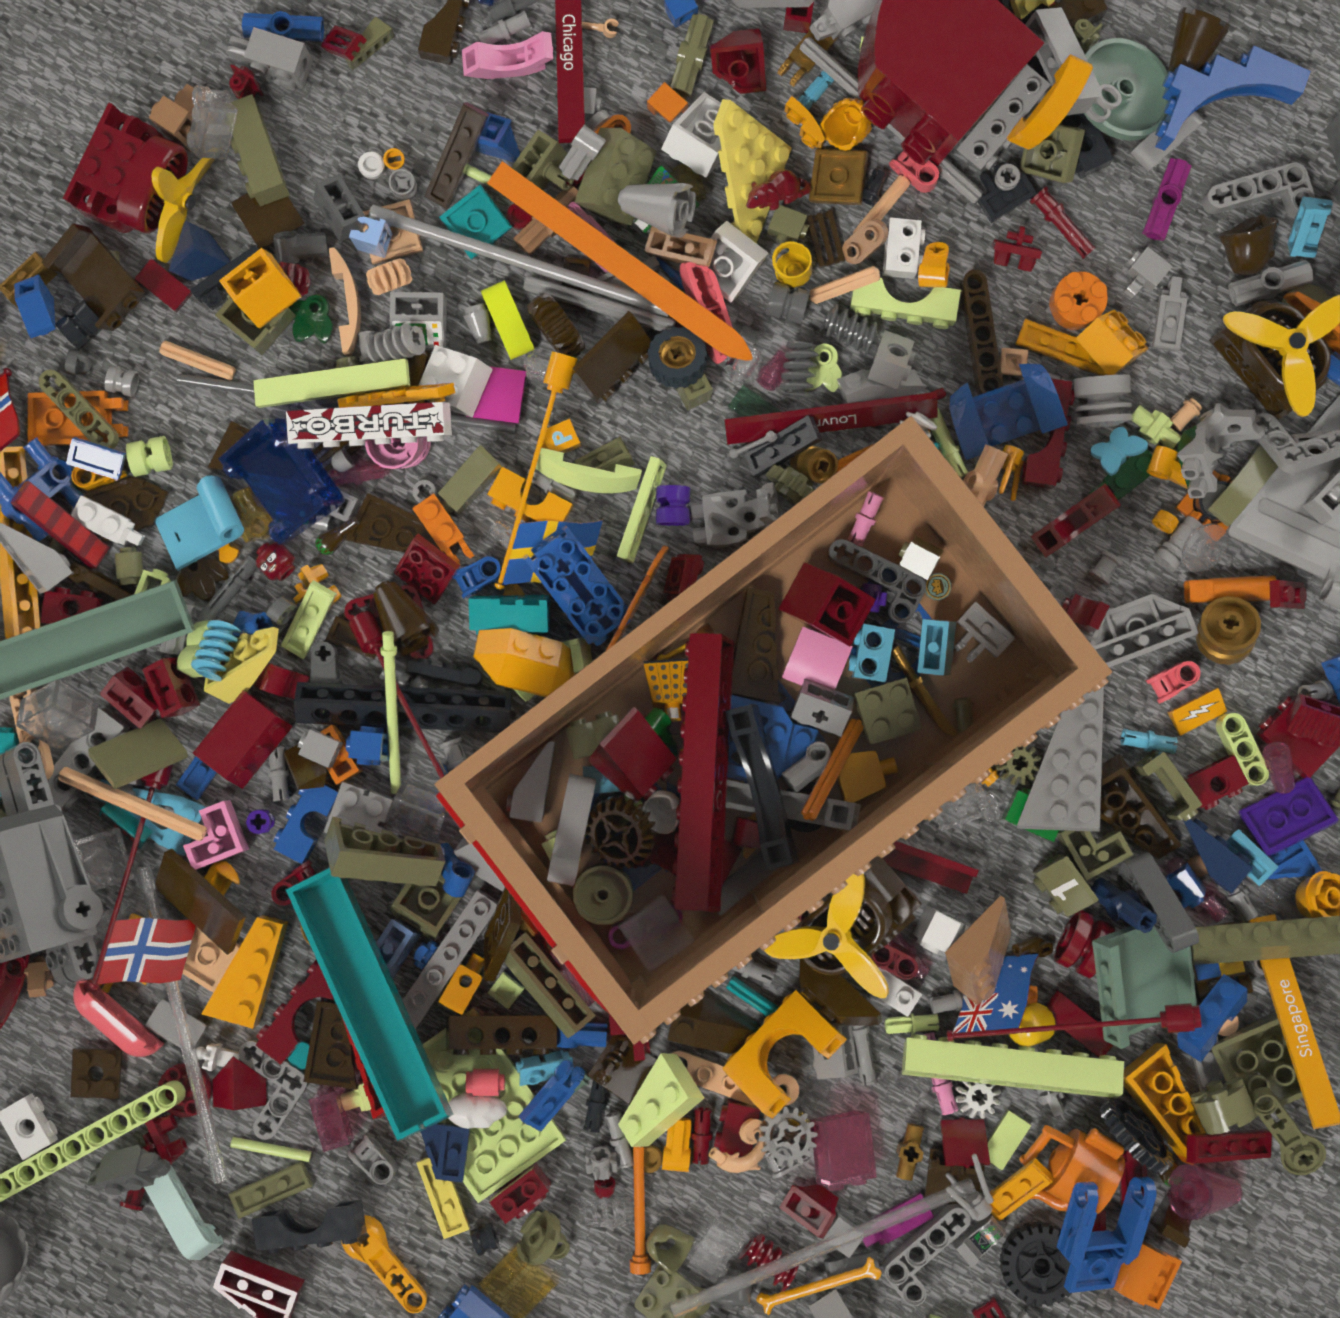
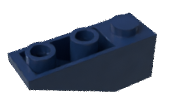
[1184,818,1253,895]

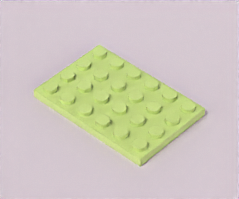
[422,1008,566,1203]

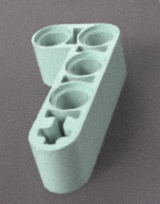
[144,1156,223,1260]

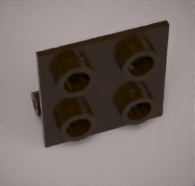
[587,1034,657,1105]
[924,1148,985,1204]

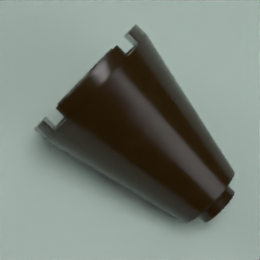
[1168,7,1230,72]
[373,581,439,657]

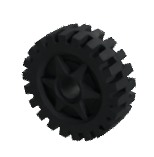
[999,1222,1072,1307]

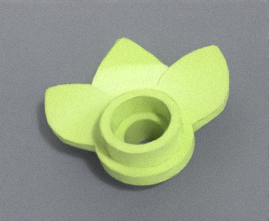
[805,344,842,392]

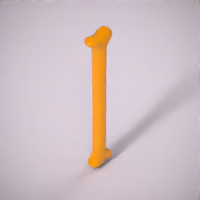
[756,1257,882,1315]

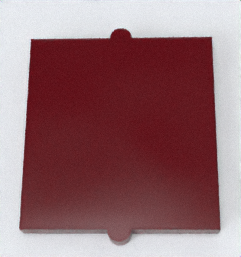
[940,1117,990,1168]

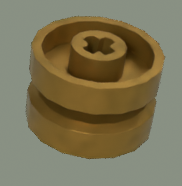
[1196,596,1261,665]

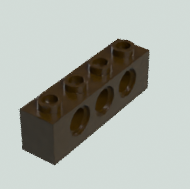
[446,1016,557,1055]

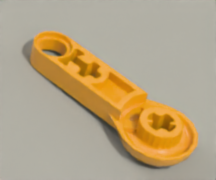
[341,1215,428,1313]

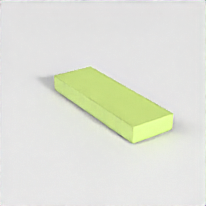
[281,580,337,659]

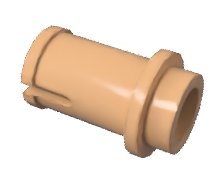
[1170,398,1202,432]

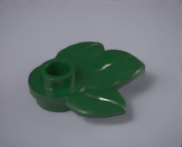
[289,294,333,344]

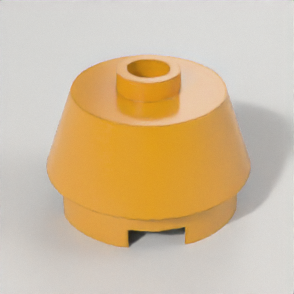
[1295,871,1340,918]

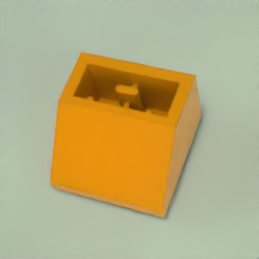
[219,248,302,329]
[1076,309,1149,375]

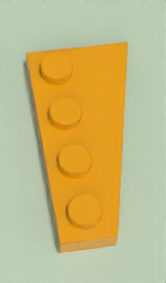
[337,383,455,408]

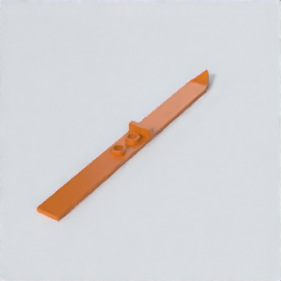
[487,161,753,361]

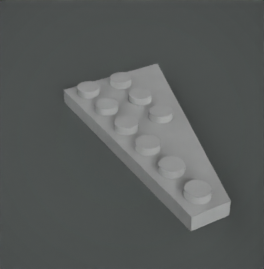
[1017,686,1104,832]

